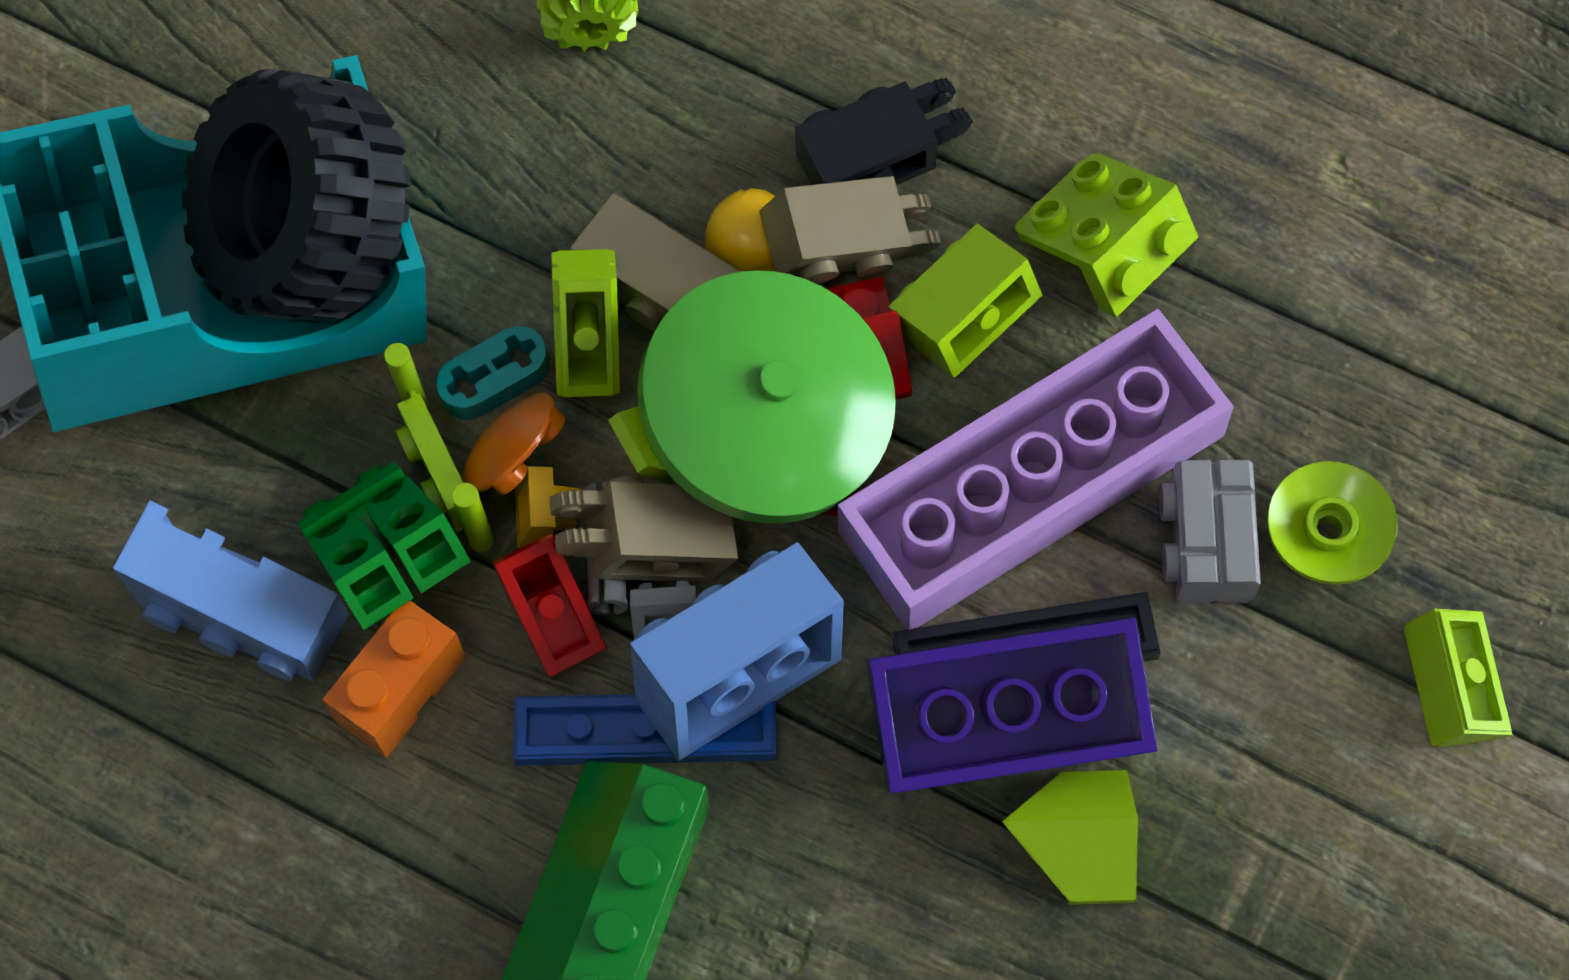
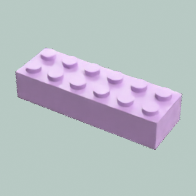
[838,309,1234,630]

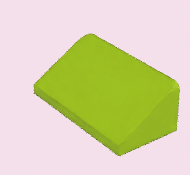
[1404,609,1513,747]

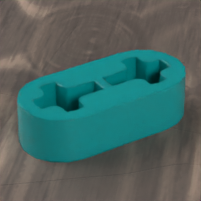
[436,326,549,420]

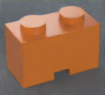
[322,601,466,758]

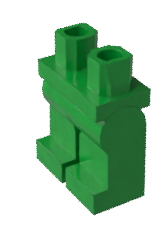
[296,461,471,630]

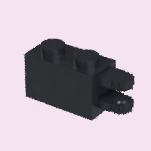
[795,77,973,185]

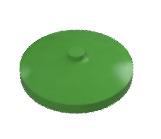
[637,270,896,524]

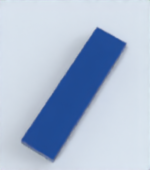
[513,694,777,766]

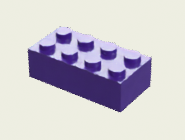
[866,618,1158,794]

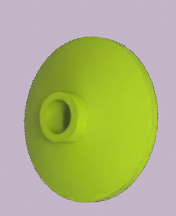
[1267,461,1398,585]

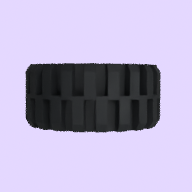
[182,69,410,323]

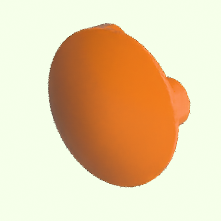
[461,392,565,495]

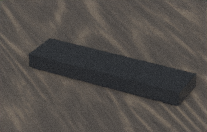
[892,592,1161,662]

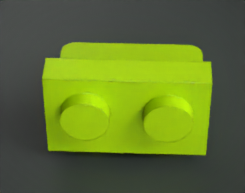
[1015,153,1199,318]

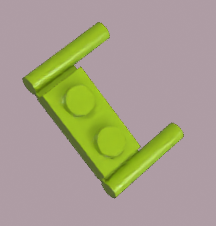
[384,343,494,552]

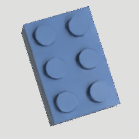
[630,542,844,761]

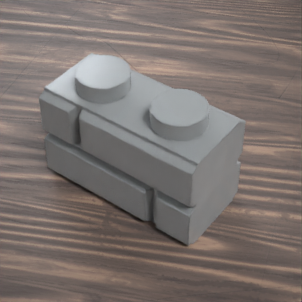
[1159,460,1261,603]

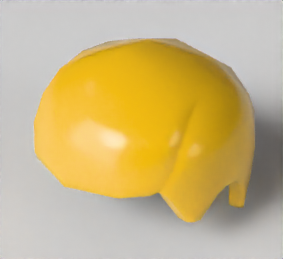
[705,188,775,272]

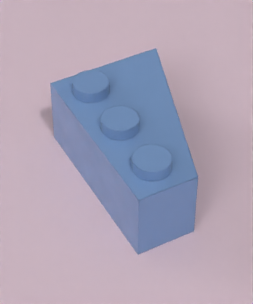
[113,500,349,682]

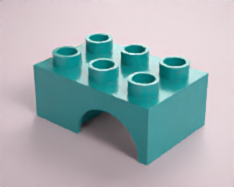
[0,55,427,432]

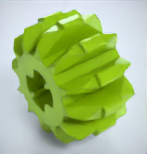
[536,0,638,52]

